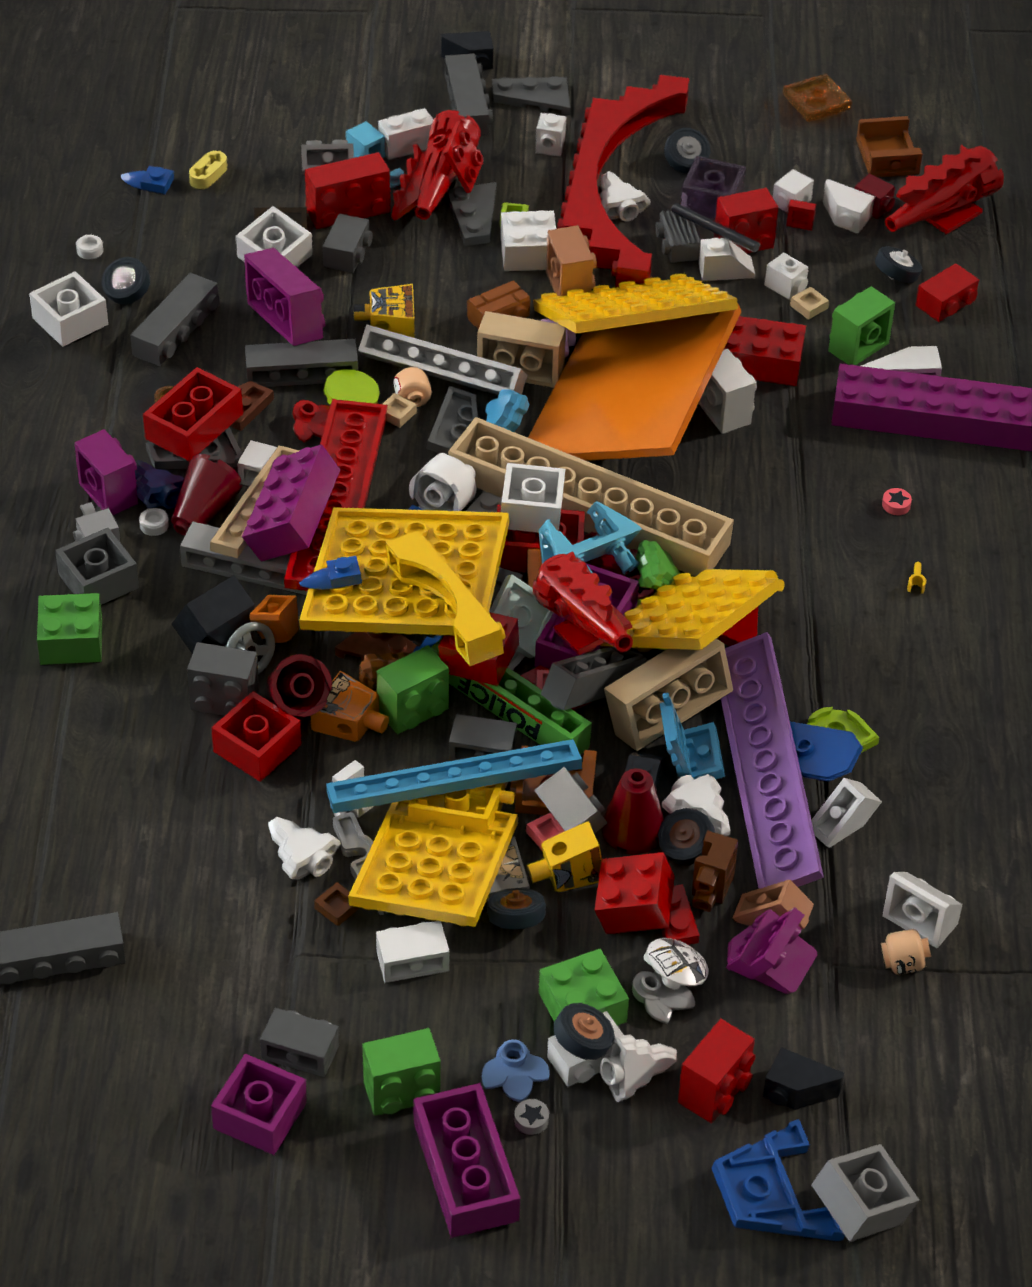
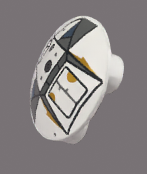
[644,938,709,990]

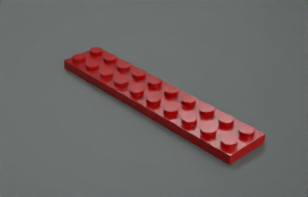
[284,399,388,591]

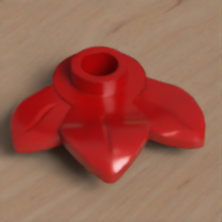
[292,400,330,443]

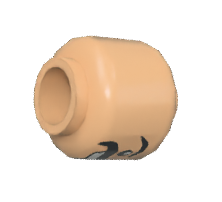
[881,929,931,975]

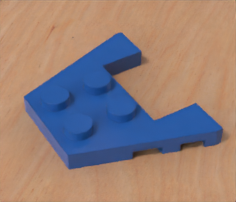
[712,1120,845,1241]

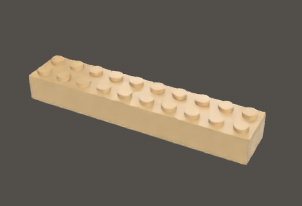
[448,417,734,576]

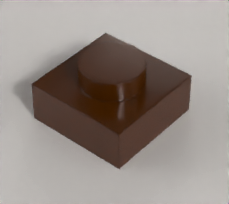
[314,882,361,926]

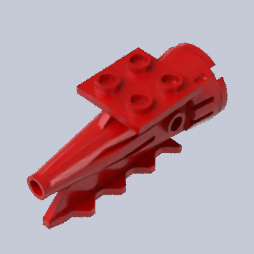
[391,110,483,220]
[885,145,1004,235]
[533,551,633,655]

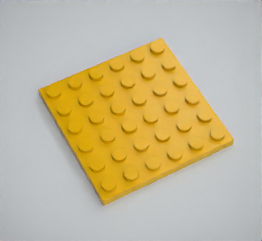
[533,274,738,334]
[299,507,510,636]

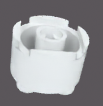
[409,453,476,511]

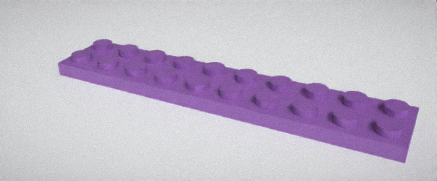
[721,632,824,889]

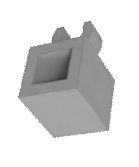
[73,502,120,542]

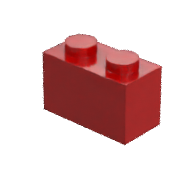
[916,263,979,322]

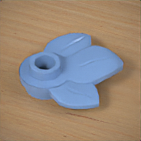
[482,1039,549,1102]

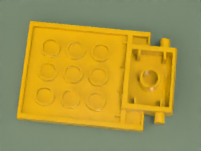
[600,569,784,650]
[348,783,518,927]

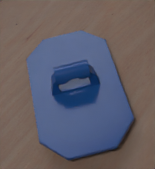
[790,721,863,782]

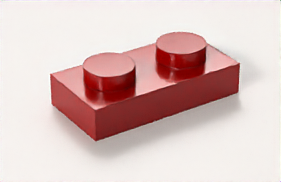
[661,884,700,945]

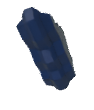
[135,460,184,509]

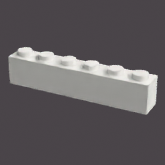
[358,325,528,395]

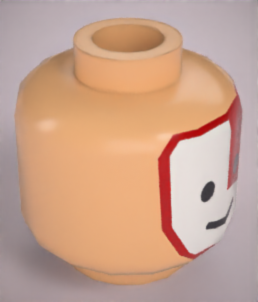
[393,367,432,407]

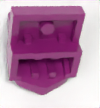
[726,907,817,994]

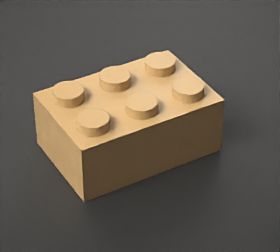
[477,311,566,388]

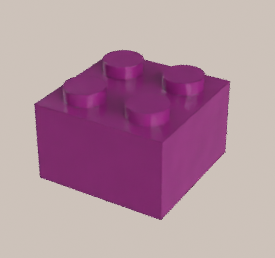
[74,429,138,515]
[211,1054,307,1155]

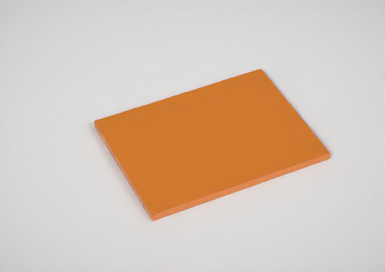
[528,303,741,461]

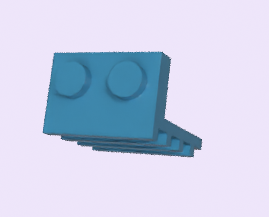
[659,692,725,779]

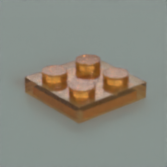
[783,74,852,122]

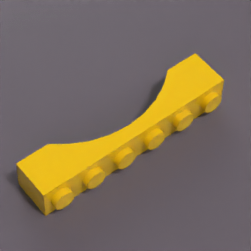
[386,530,505,666]

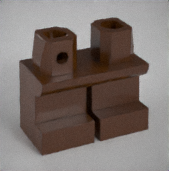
[692,830,738,912]

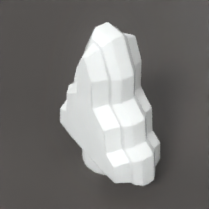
[600,171,650,222]
[662,774,730,836]
[268,817,341,880]
[600,1035,677,1102]

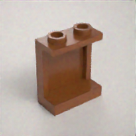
[856,116,923,177]
[510,746,597,815]

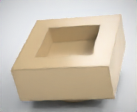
[790,287,829,320]
[383,393,417,428]

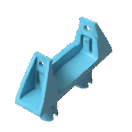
[538,501,642,574]

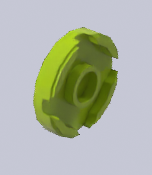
[324,369,380,405]

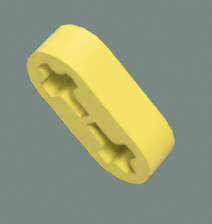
[189,151,227,189]

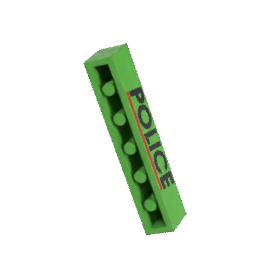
[431,638,592,755]

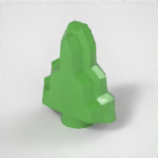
[636,540,681,590]

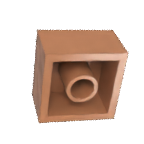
[546,226,597,296]

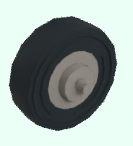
[664,128,711,173]

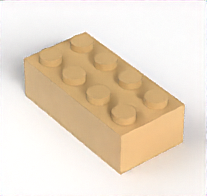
[604,638,733,751]

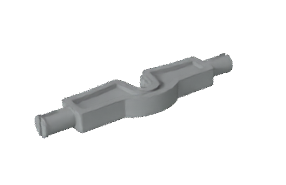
[330,804,389,915]

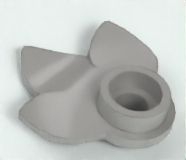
[632,971,695,1024]

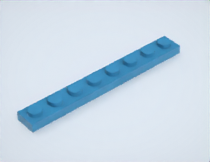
[326,739,582,813]

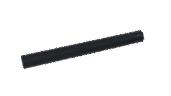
[671,203,760,252]

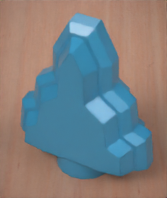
[485,389,529,432]

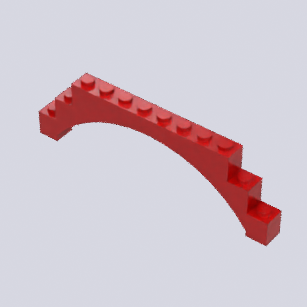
[557,75,690,287]

